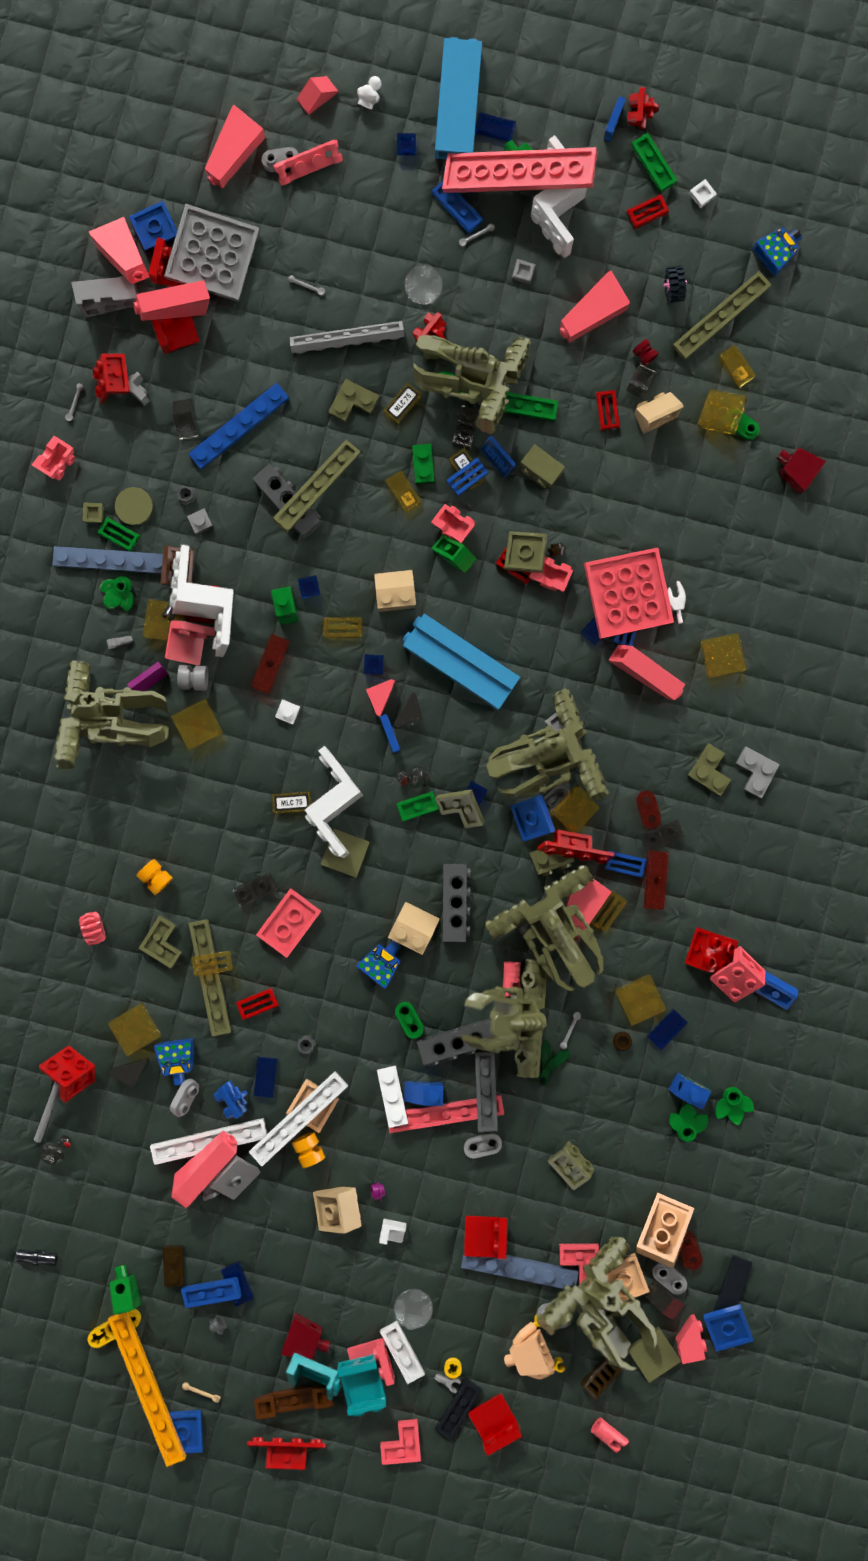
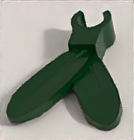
[536,1040,570,1086]

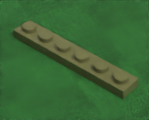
[672,271,771,361]
[272,440,361,533]
[189,919,232,1037]

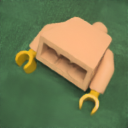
[504,1314,565,1380]

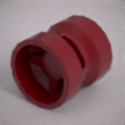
[632,339,659,367]

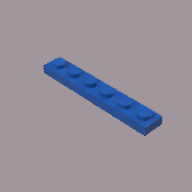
[189,383,289,470]

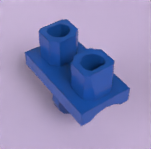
[214,1080,248,1119]

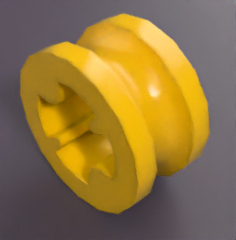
[444,1357,462,1379]

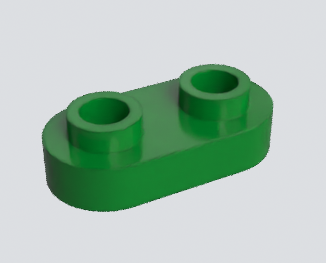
[724,409,760,441]
[395,1001,424,1039]

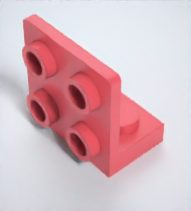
[165,621,215,665]
[710,946,765,1002]
[347,1338,395,1386]

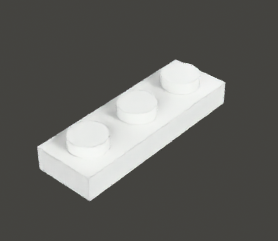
[377,1066,408,1128]
[380,1320,425,1384]

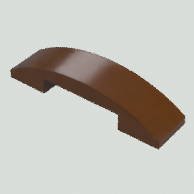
[254,1385,334,1420]

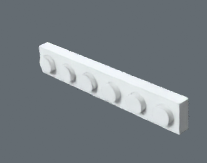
[249,1071,348,1166]
[150,1118,268,1165]

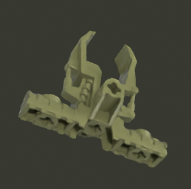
[413,335,531,434]
[54,660,169,770]
[486,688,609,801]
[485,865,603,991]
[462,959,548,1078]
[537,1237,657,1371]

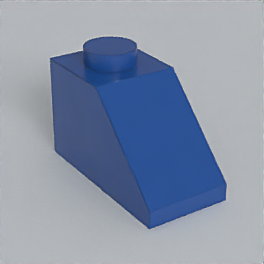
[404,1081,443,1106]

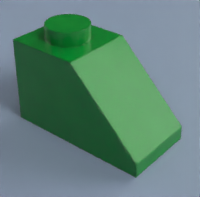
[431,534,477,573]

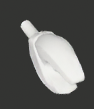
[667,581,686,624]

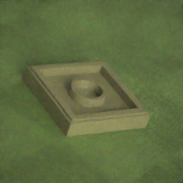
[504,531,548,573]
[321,829,370,878]
[628,1327,681,1383]

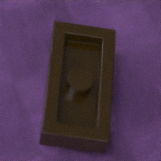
[163,1245,185,1287]

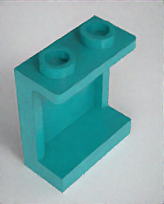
[286,1353,341,1400]
[337,1354,387,1417]

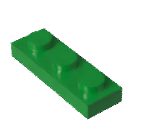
[631,133,678,193]
[503,392,559,422]

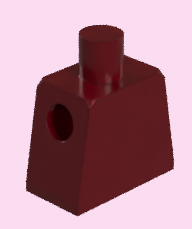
[776,448,826,495]
[281,1313,330,1360]

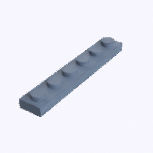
[52,546,163,574]
[461,1253,579,1289]

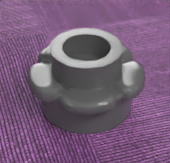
[177,486,196,505]
[297,1035,316,1054]
[209,1316,227,1335]

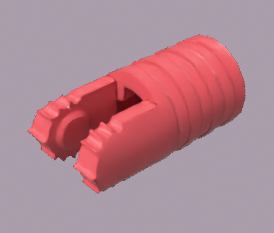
[503,961,521,997]
[591,1418,629,1453]

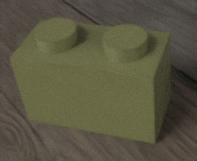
[520,444,565,489]

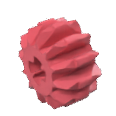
[79,912,106,945]

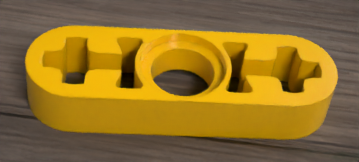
[88,1309,141,1348]

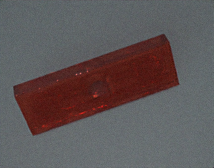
[251,634,290,694]
[643,850,669,910]

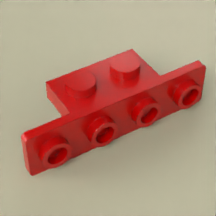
[538,830,614,864]
[247,1437,326,1470]

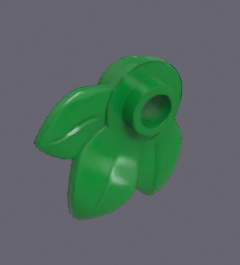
[99,576,134,612]
[715,1087,754,1125]
[669,1103,708,1142]

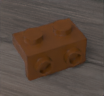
[161,546,194,586]

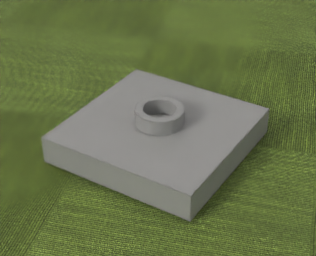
[209,1155,261,1200]

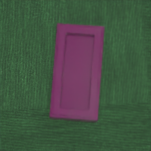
[127,662,169,691]

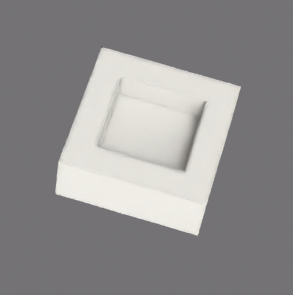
[689,179,717,208]
[275,699,300,724]

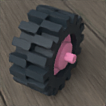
[663,265,687,303]

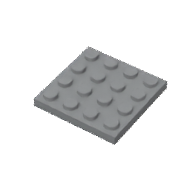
[164,204,259,302]

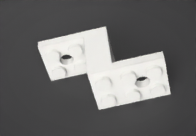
[531,135,587,258]
[169,545,233,657]
[305,746,363,858]

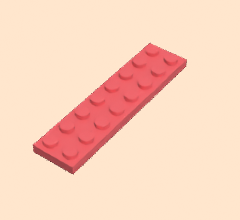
[442,147,597,193]

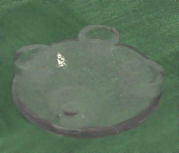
[405,264,443,304]
[394,1289,433,1330]

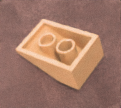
[636,1193,694,1269]

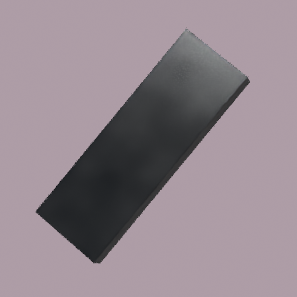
[714,1254,752,1311]
[435,1377,482,1440]

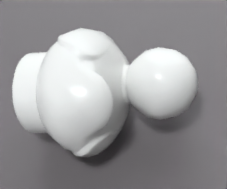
[357,76,382,110]

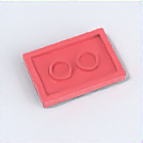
[256,888,321,958]

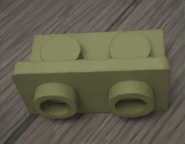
[529,850,574,877]
[548,1141,594,1190]

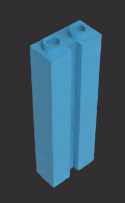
[435,37,482,160]
[402,614,520,710]

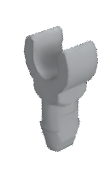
[107,636,133,649]
[435,1374,461,1393]

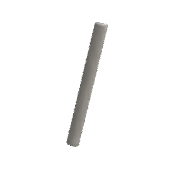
[34,1082,60,1143]

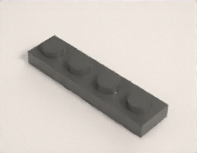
[475,1052,498,1132]

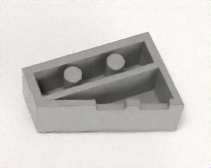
[71,276,138,318]

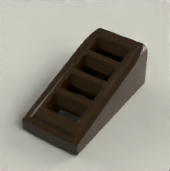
[581,1358,622,1400]

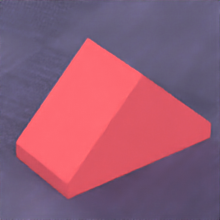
[297,76,338,115]
[366,679,395,717]

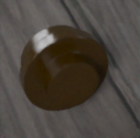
[547,543,566,556]
[613,1031,632,1051]

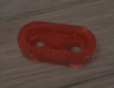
[636,791,661,828]
[680,1230,703,1270]

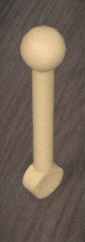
[182,1382,221,1402]

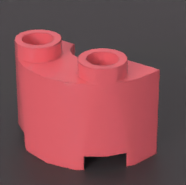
[32,436,76,481]
[431,504,475,544]
[529,556,573,592]

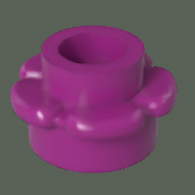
[370,1182,385,1201]

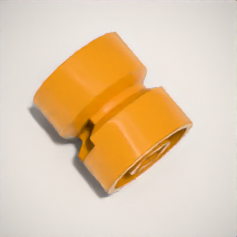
[136,859,173,895]
[292,1132,325,1168]

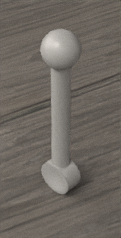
[459,224,495,247]
[288,275,325,296]
[65,383,84,422]
[560,1012,581,1050]

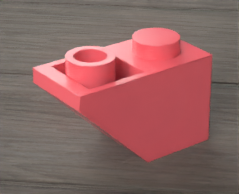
[675,1314,707,1364]

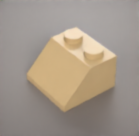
[634,392,684,434]
[375,570,416,612]
[388,901,440,955]
[313,1187,361,1234]

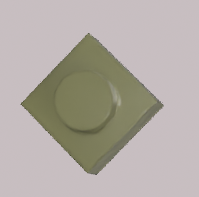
[82,502,104,524]

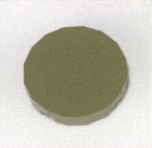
[115,487,154,526]

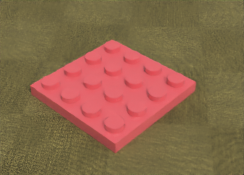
[584,547,674,639]

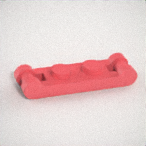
[274,140,343,185]

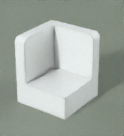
[379,1219,406,1245]

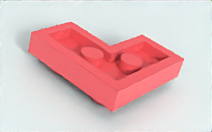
[559,1244,599,1285]
[380,1419,421,1465]

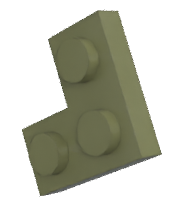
[328,379,380,423]
[687,743,731,796]
[435,790,485,828]
[139,915,182,969]

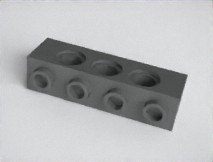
[252,464,321,540]
[443,864,470,942]
[417,1018,493,1066]

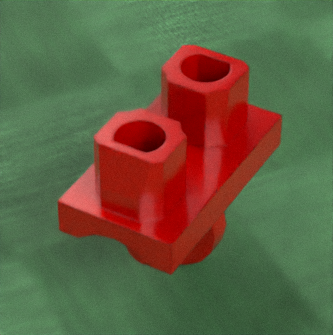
[627,87,659,130]
[412,312,447,341]

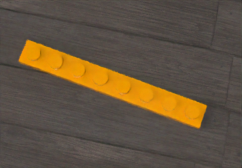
[108,1312,186,1467]

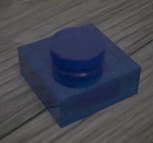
[397,133,416,155]
[298,575,321,599]
[364,654,384,675]
[466,781,488,806]

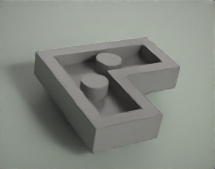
[735,747,780,798]

